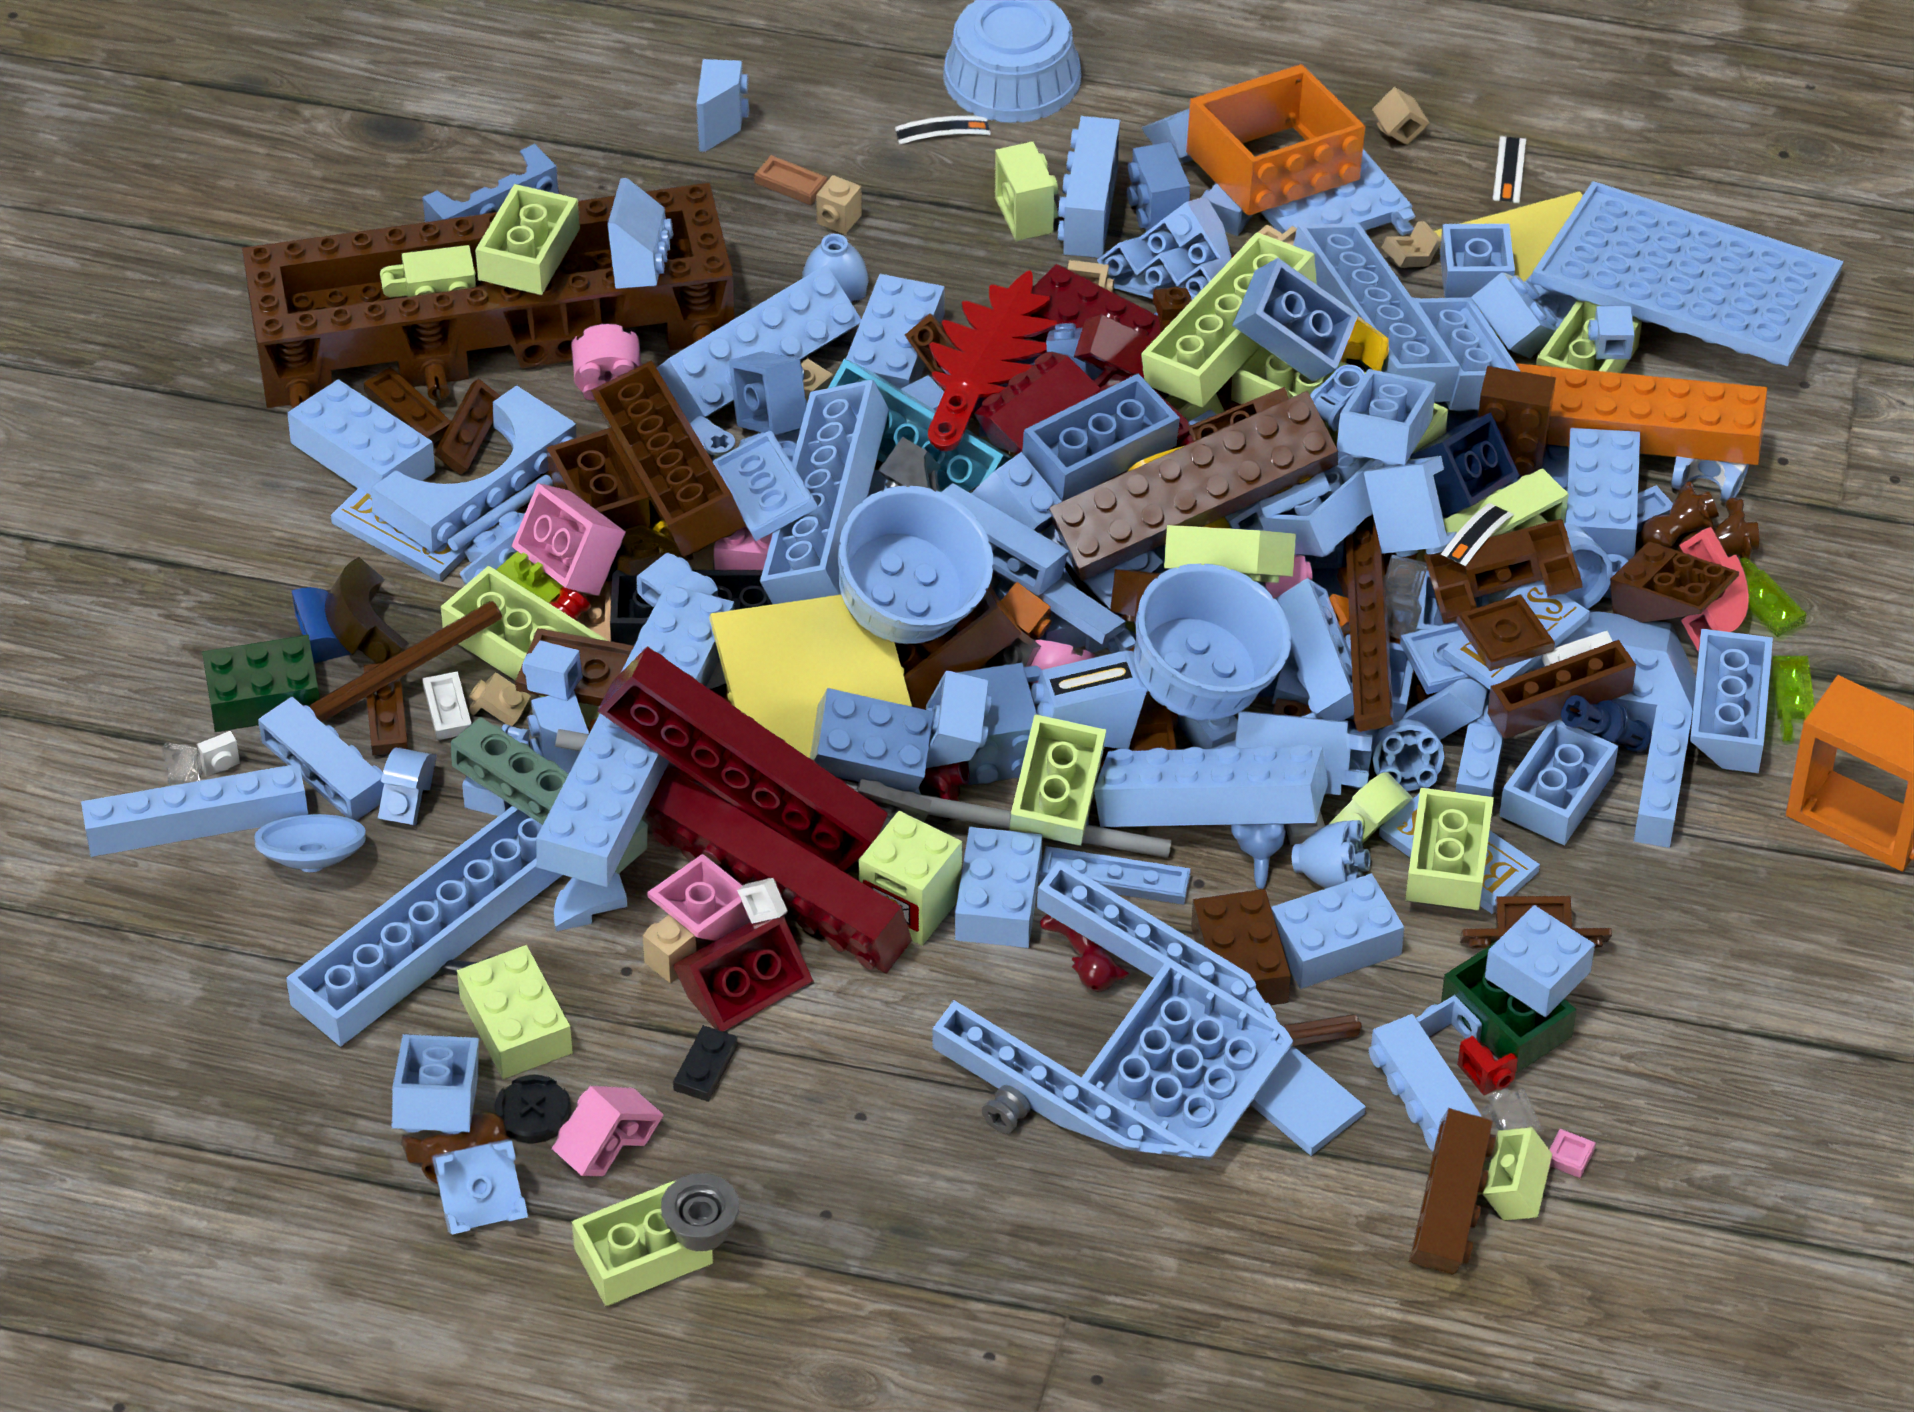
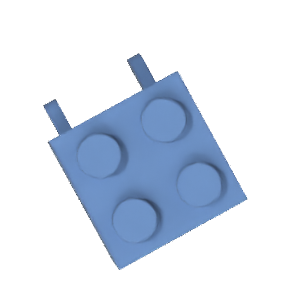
[958,663,1042,785]

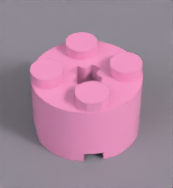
[572,324,641,401]

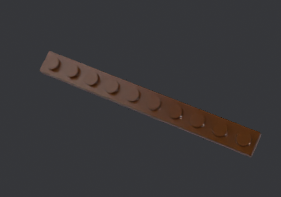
[1345,515,1394,732]

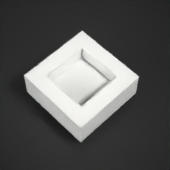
[197,731,240,777]
[737,878,787,923]

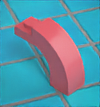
[1679,527,1749,651]

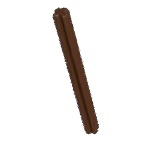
[309,601,502,722]

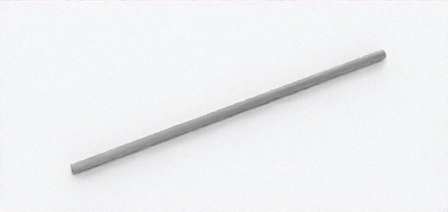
[555,729,1171,858]

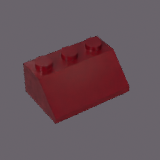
[974,351,1102,454]
[673,915,813,1031]

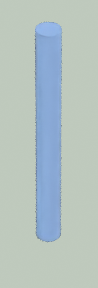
[448,475,553,551]

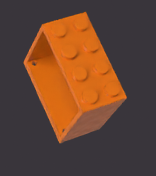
[1186,64,1365,216]
[1785,675,1914,872]

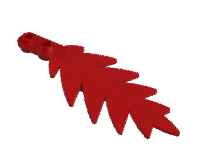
[928,270,1057,451]

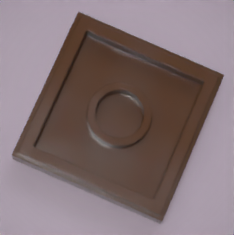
[1456,594,1555,671]

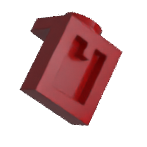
[1457,1035,1518,1095]

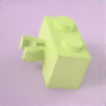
[1477,1127,1552,1221]

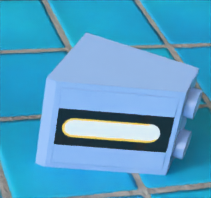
[1031,650,1147,749]

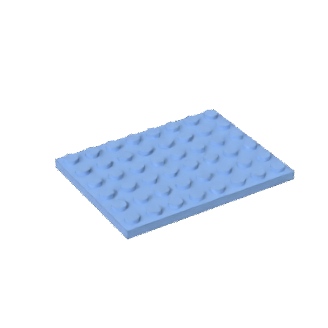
[1531,181,1844,366]

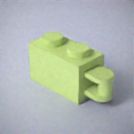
[380,245,476,297]

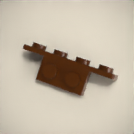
[1460,896,1612,949]

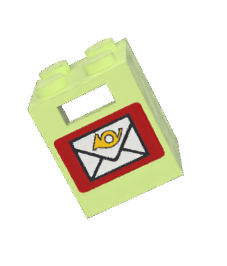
[859,811,962,946]

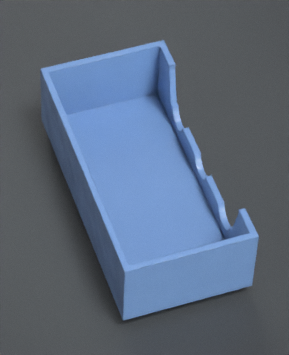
[423,144,559,222]

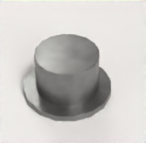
[661,1173,739,1251]

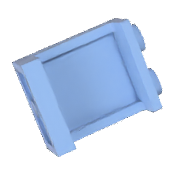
[1364,456,1457,557]

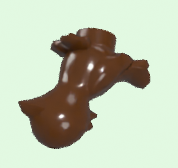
[1641,481,1719,548]
[1678,497,1759,566]
[401,1112,510,1184]

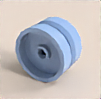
[1564,523,1612,609]

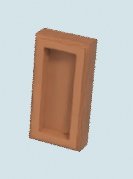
[754,155,827,205]

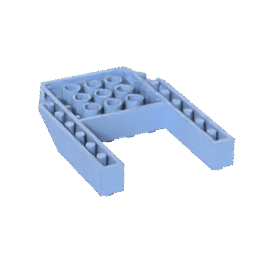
[1455,609,1696,848]
[932,860,1293,1160]

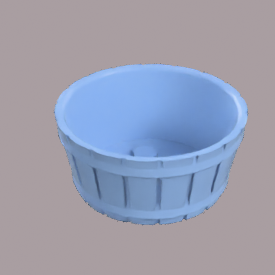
[943,0,1081,123]
[838,486,993,644]
[1134,563,1291,720]

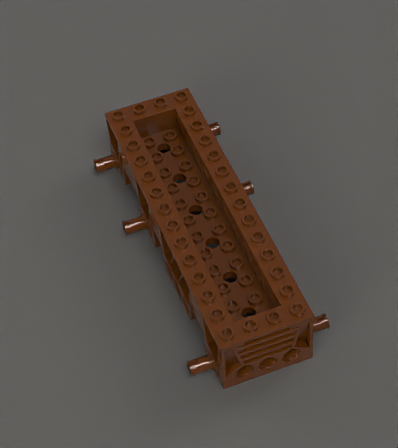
[242,183,735,409]

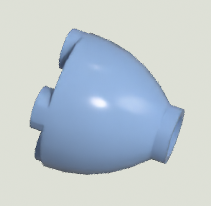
[802,234,868,302]
[1372,719,1444,791]
[1292,820,1371,889]

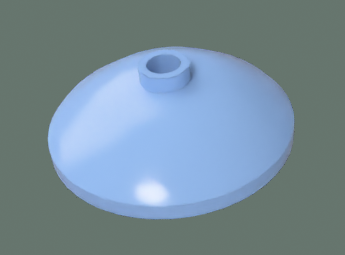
[254,814,366,872]

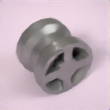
[982,1085,1030,1134]

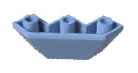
[1097,197,1231,300]

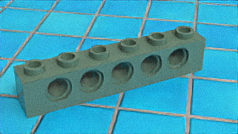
[451,717,647,874]

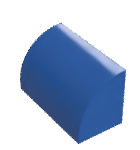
[292,587,351,664]

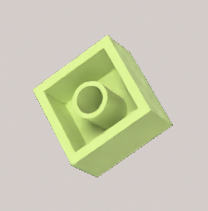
[995,141,1058,241]

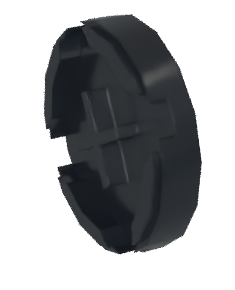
[494,1074,571,1144]

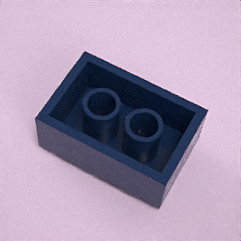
[1410,413,1519,517]

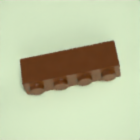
[1487,640,1636,739]
[1409,1108,1496,1275]

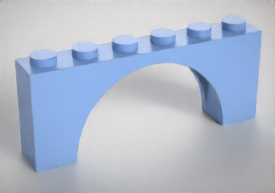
[371,385,576,552]

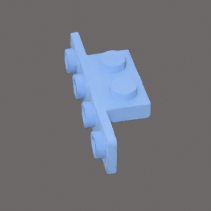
[460,511,525,585]

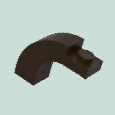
[325,557,409,664]

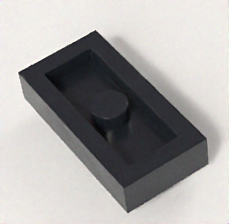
[673,1025,738,1102]

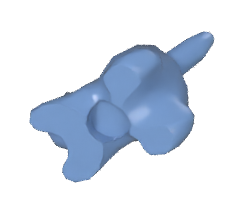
[1231,824,1286,889]

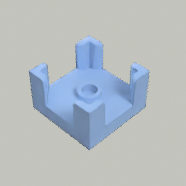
[432,1139,528,1234]

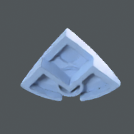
[554,872,627,931]

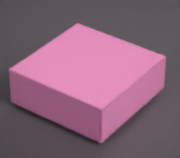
[1549,1129,1596,1178]

